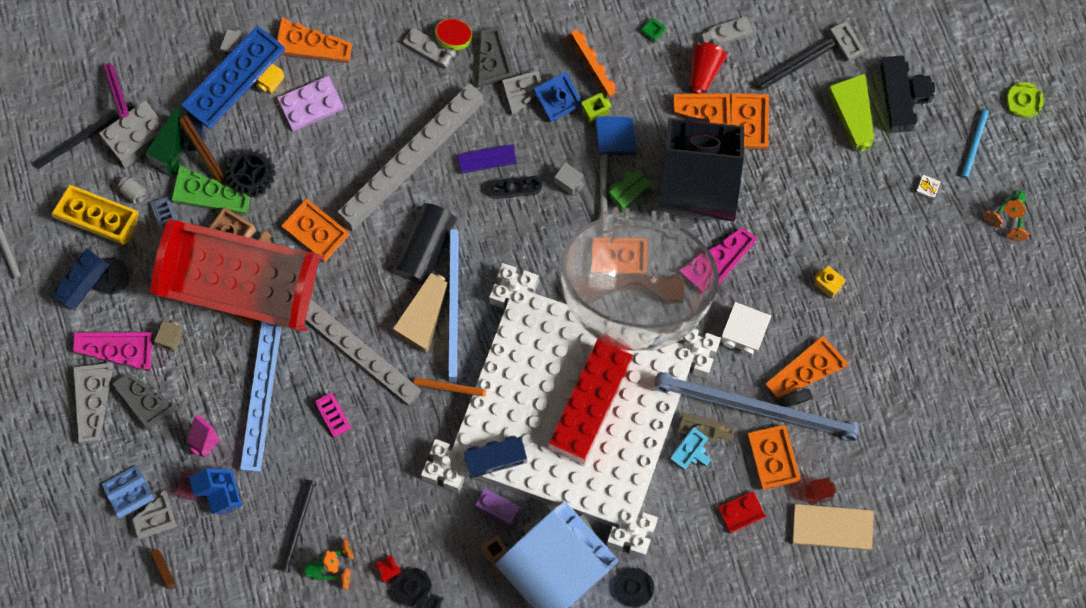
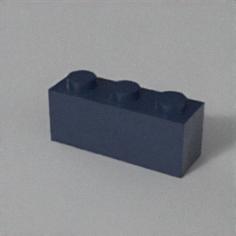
[52,248,109,311]
[464,435,528,479]

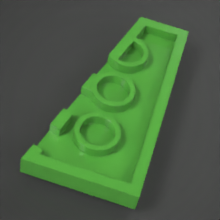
[172,165,250,215]

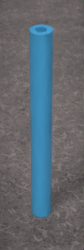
[961,109,989,179]

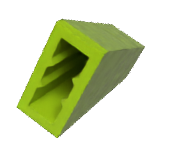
[828,74,874,152]

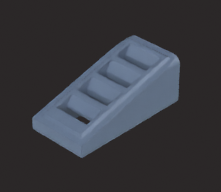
[151,196,177,234]

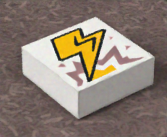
[916,175,941,200]

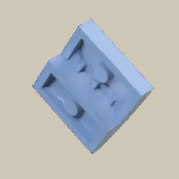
[102,465,154,518]

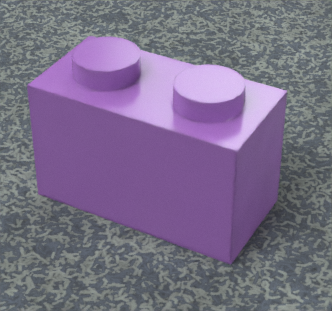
[475,488,520,528]

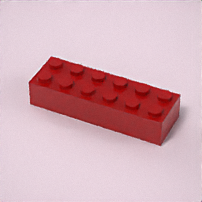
[549,339,633,465]

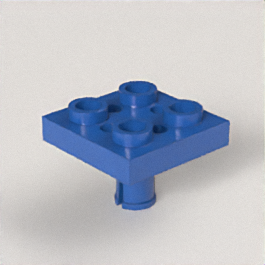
[532,72,582,122]

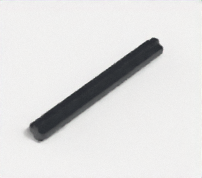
[756,38,836,91]

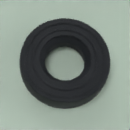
[777,389,813,408]

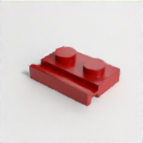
[718,491,766,534]

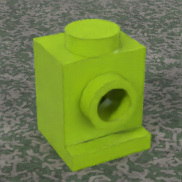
[581,93,611,125]

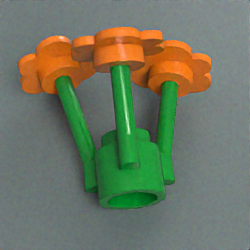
[983,190,1029,241]
[304,538,354,591]

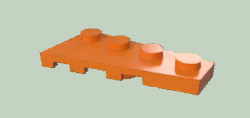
[277,17,352,63]
[765,336,849,399]

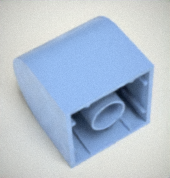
[495,501,619,608]

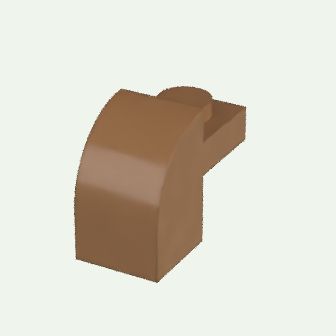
[480,535,508,579]

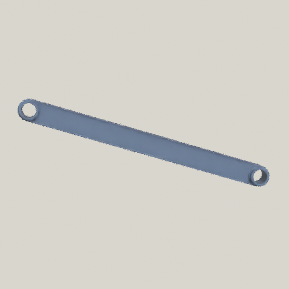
[654,372,859,441]

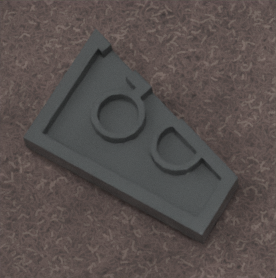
[478,26,514,87]

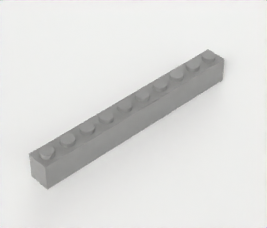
[338,83,483,231]

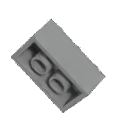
[99,101,164,169]

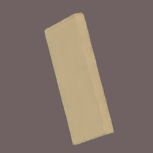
[792,504,874,551]

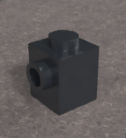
[910,74,935,105]

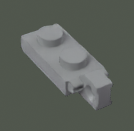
[701,16,754,46]

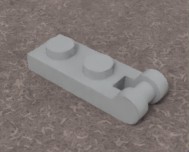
[403,28,456,69]

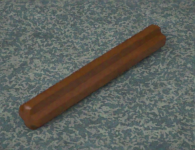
[179,116,226,183]

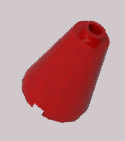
[689,41,728,94]

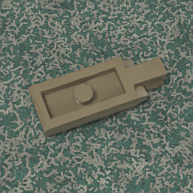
[678,412,734,442]

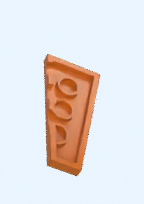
[566,29,616,98]

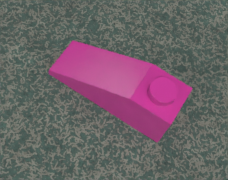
[187,414,220,458]

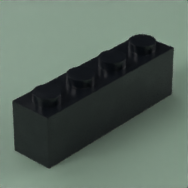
[880,55,917,133]

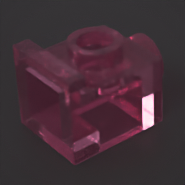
[176,470,199,502]

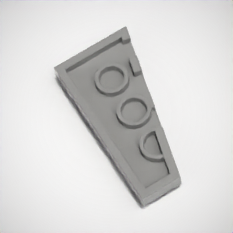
[74,363,114,444]

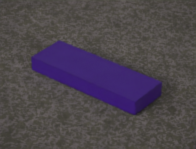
[458,144,517,174]

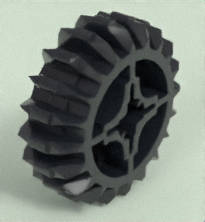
[224,148,276,199]

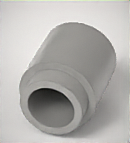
[117,177,146,204]

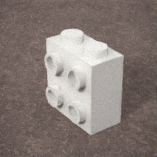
[720,302,771,355]

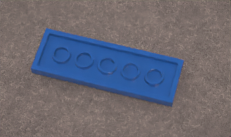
[181,25,286,130]

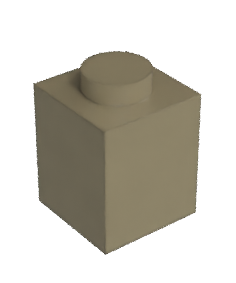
[154,320,184,353]

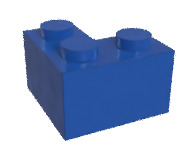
[189,468,242,515]

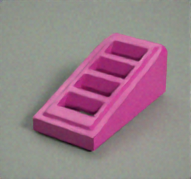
[315,393,351,438]

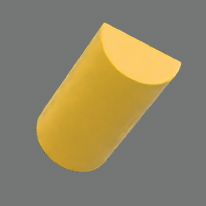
[52,184,138,245]

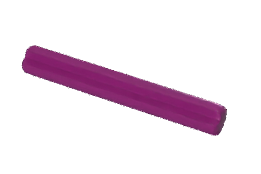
[103,63,129,119]

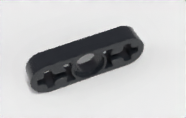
[488,176,542,199]

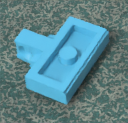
[670,427,711,470]

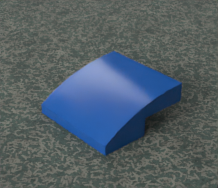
[596,116,637,156]

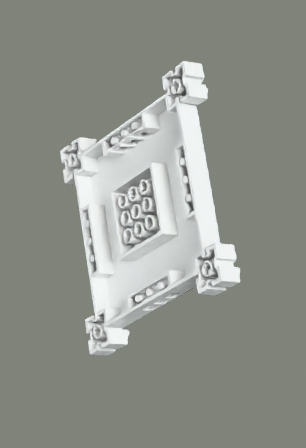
[421,263,721,559]

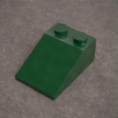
[146,107,184,177]

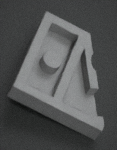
[502,71,542,116]
[133,490,177,539]

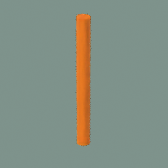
[414,378,486,397]

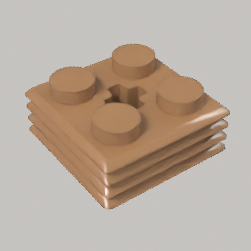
[209,207,256,238]

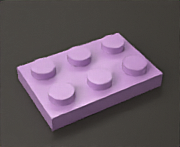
[278,76,344,132]

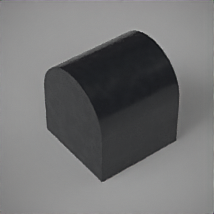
[658,118,744,222]

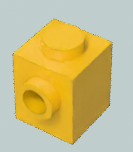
[256,64,284,94]
[814,266,846,299]

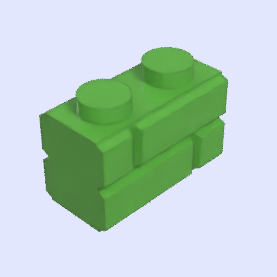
[608,169,652,213]

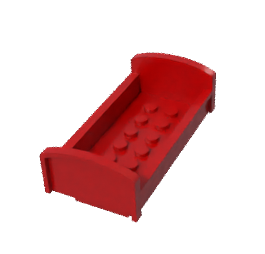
[150,219,325,331]

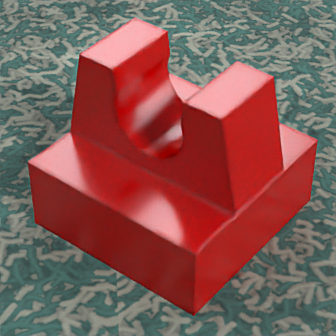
[375,555,401,583]

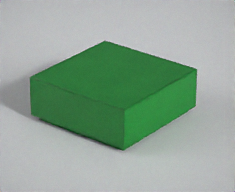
[641,17,667,43]

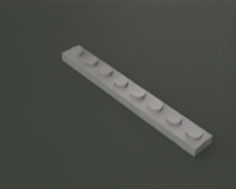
[305,299,422,406]

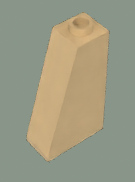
[393,273,448,354]

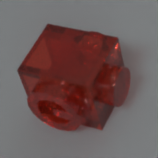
[805,477,836,505]

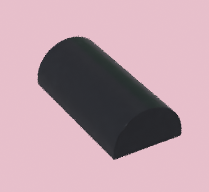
[391,203,457,285]

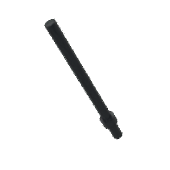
[35,102,134,169]

